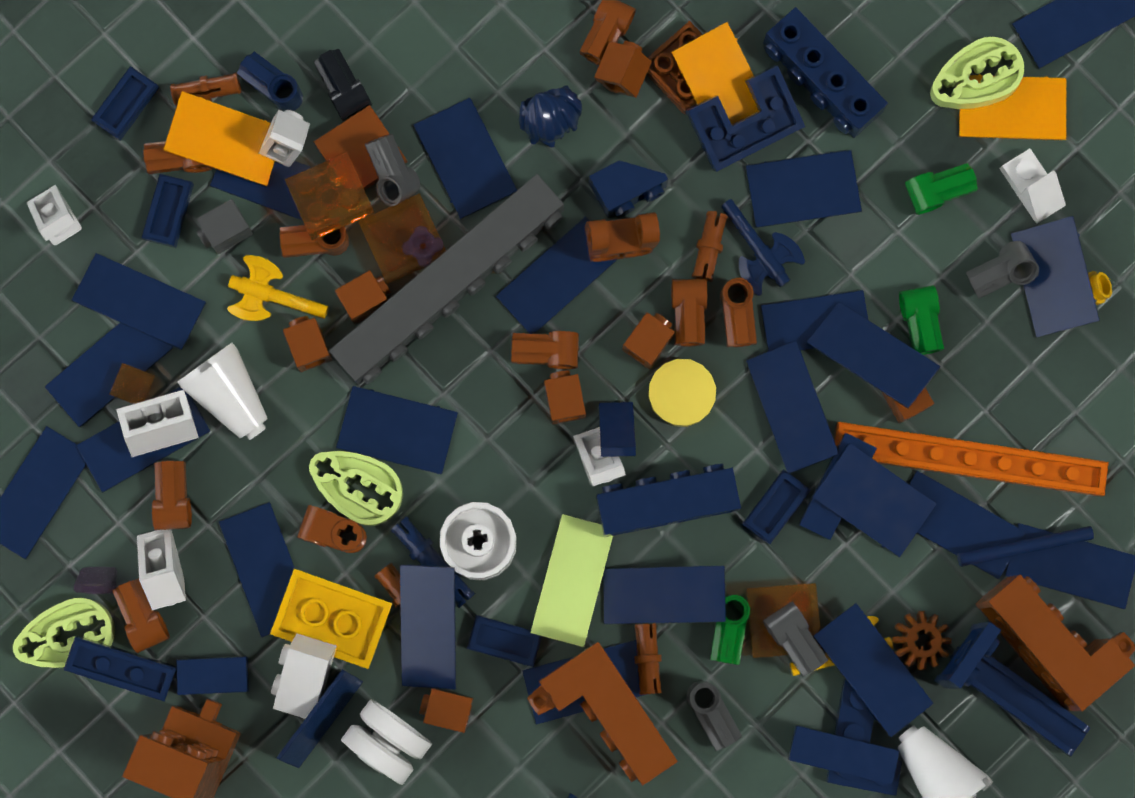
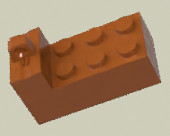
[975,574,1135,712]
[527,642,678,786]
[122,699,242,798]

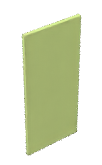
[530,514,613,647]

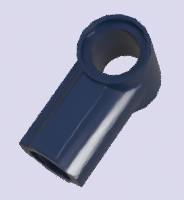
[237,51,303,112]

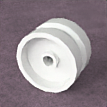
[440,502,517,581]
[341,699,432,785]

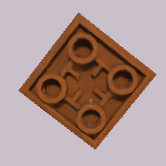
[647,21,703,115]
[313,105,407,199]

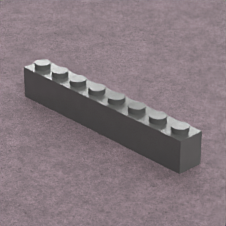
[329,174,564,385]

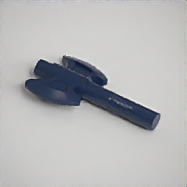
[721,199,805,296]

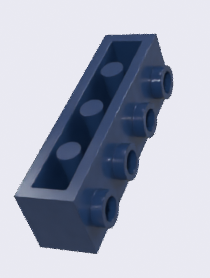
[763,7,888,138]
[596,463,741,537]

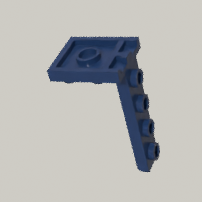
[934,622,1091,757]

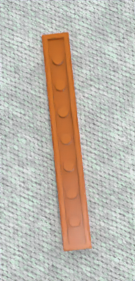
[834,422,1109,497]

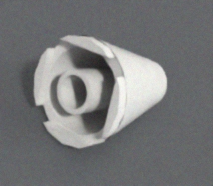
[177,343,268,440]
[898,725,993,798]

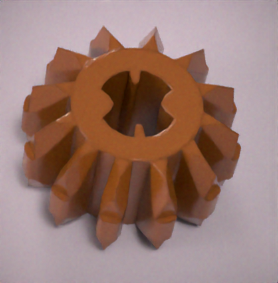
[891,611,952,670]

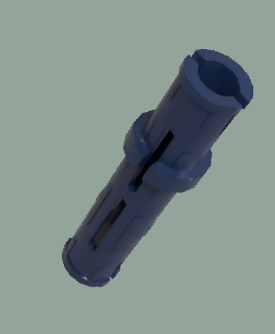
[390,516,476,608]

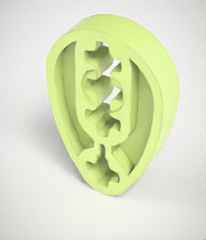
[930,37,1024,109]
[309,451,403,526]
[13,598,115,668]

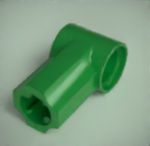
[905,163,978,215]
[899,285,944,355]
[709,595,750,665]

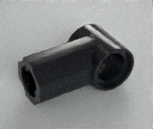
[314,49,372,121]

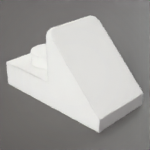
[1000,148,1066,224]
[26,185,82,245]
[573,427,626,486]

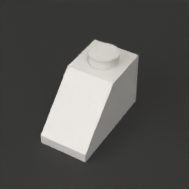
[258,110,310,167]
[137,530,186,610]

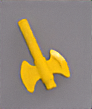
[227,255,329,321]

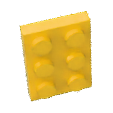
[270,569,392,669]

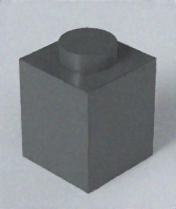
[196,199,253,254]

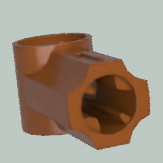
[580,0,636,65]
[143,141,213,174]
[280,219,349,258]
[720,278,757,347]
[671,279,707,347]
[511,331,579,369]
[152,461,192,530]
[112,578,170,653]

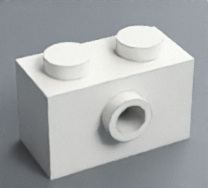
[116,390,199,457]
[271,633,337,719]

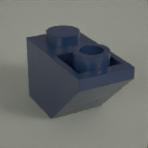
[589,160,668,218]

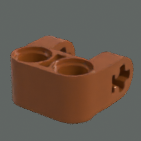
[585,212,660,262]

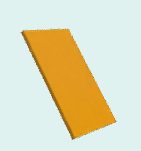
[671,22,759,125]
[959,74,1066,140]
[163,91,275,186]

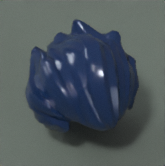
[519,85,582,148]

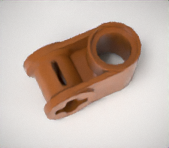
[297,505,367,553]

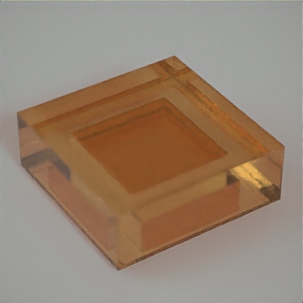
[109,363,155,404]

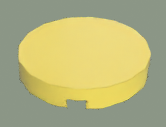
[648,359,716,427]

